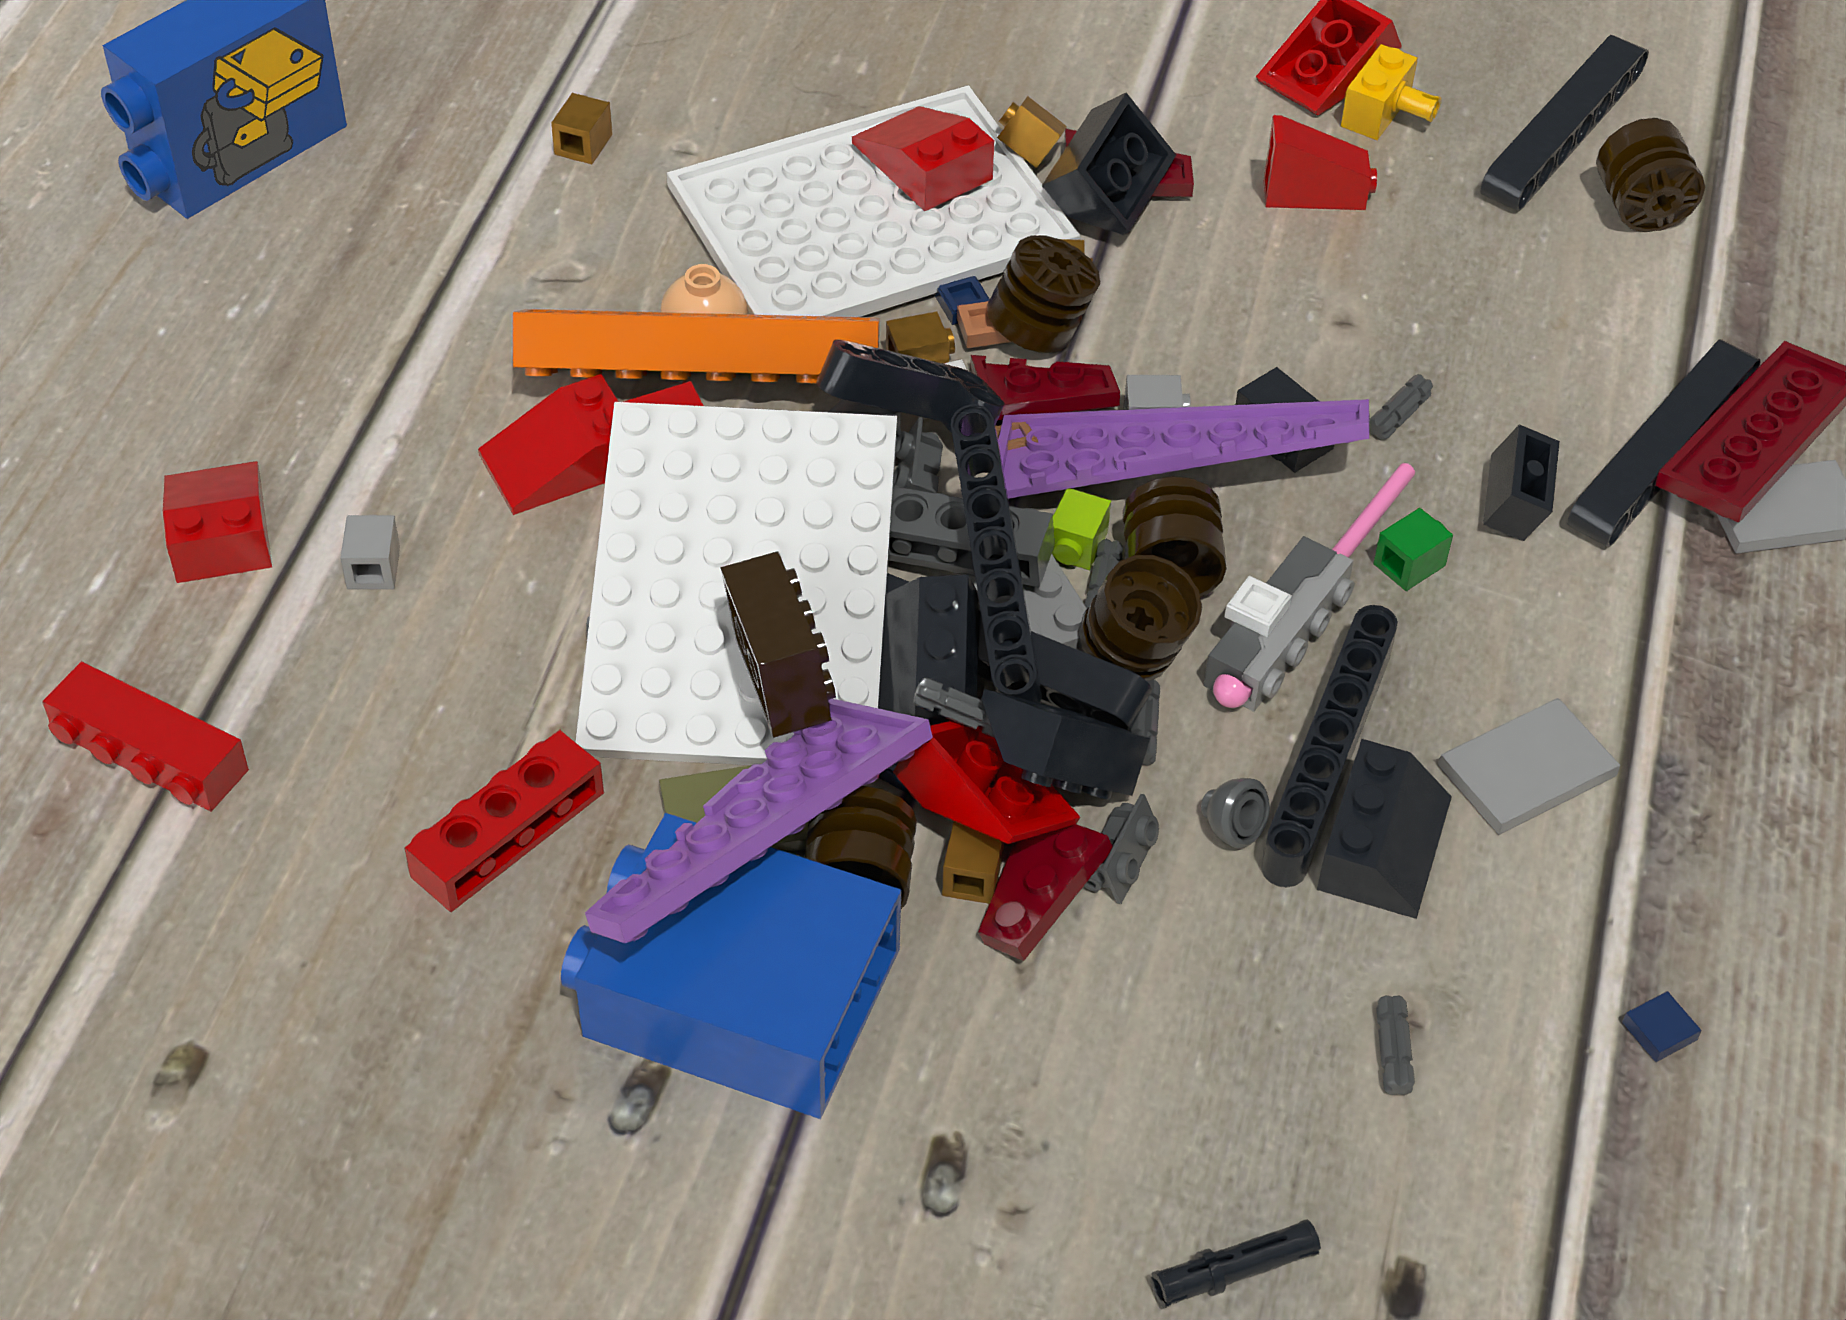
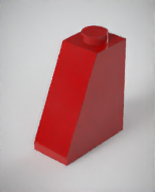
[1263,115,1377,210]

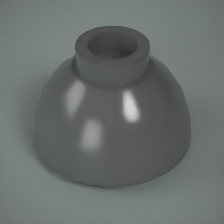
[1201,778,1270,848]

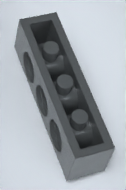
[888,485,1055,587]

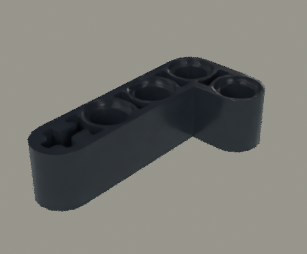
[816,339,1005,437]

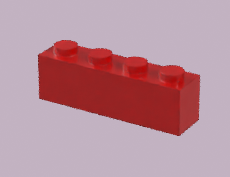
[42,661,249,812]

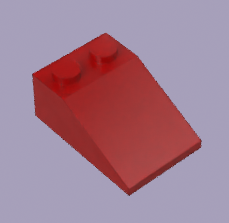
[1256,0,1402,115]
[852,106,995,211]
[478,374,618,515]
[163,461,272,583]
[893,721,1081,844]

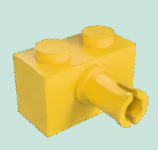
[1341,44,1441,140]

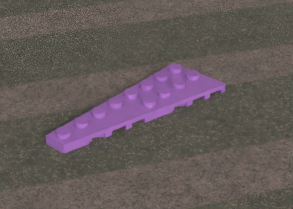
[998,399,1370,499]
[585,699,933,943]

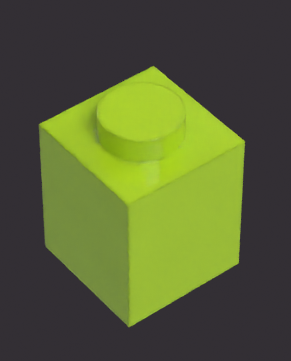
[1052,488,1111,571]

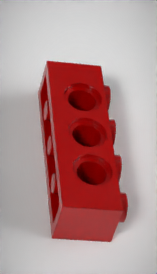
[404,730,604,912]

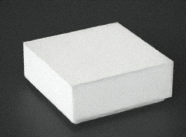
[1225,576,1292,637]

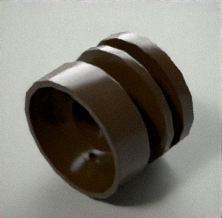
[1596,118,1705,232]
[987,235,1100,353]
[1122,476,1227,597]
[1079,555,1203,681]
[804,786,917,909]

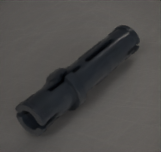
[1151,1219,1321,1308]

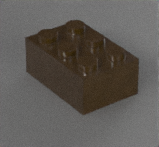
[720,551,836,738]

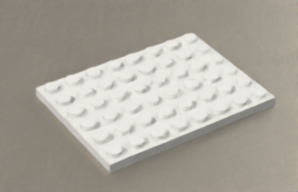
[667,85,1080,317]
[576,402,897,765]

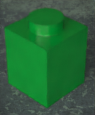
[1373,507,1453,591]

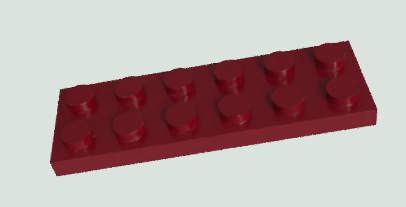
[1655,341,1846,523]

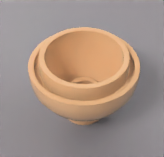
[660,264,748,314]

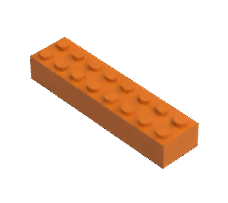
[513,309,880,383]

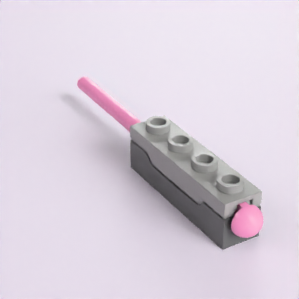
[1204,463,1415,712]

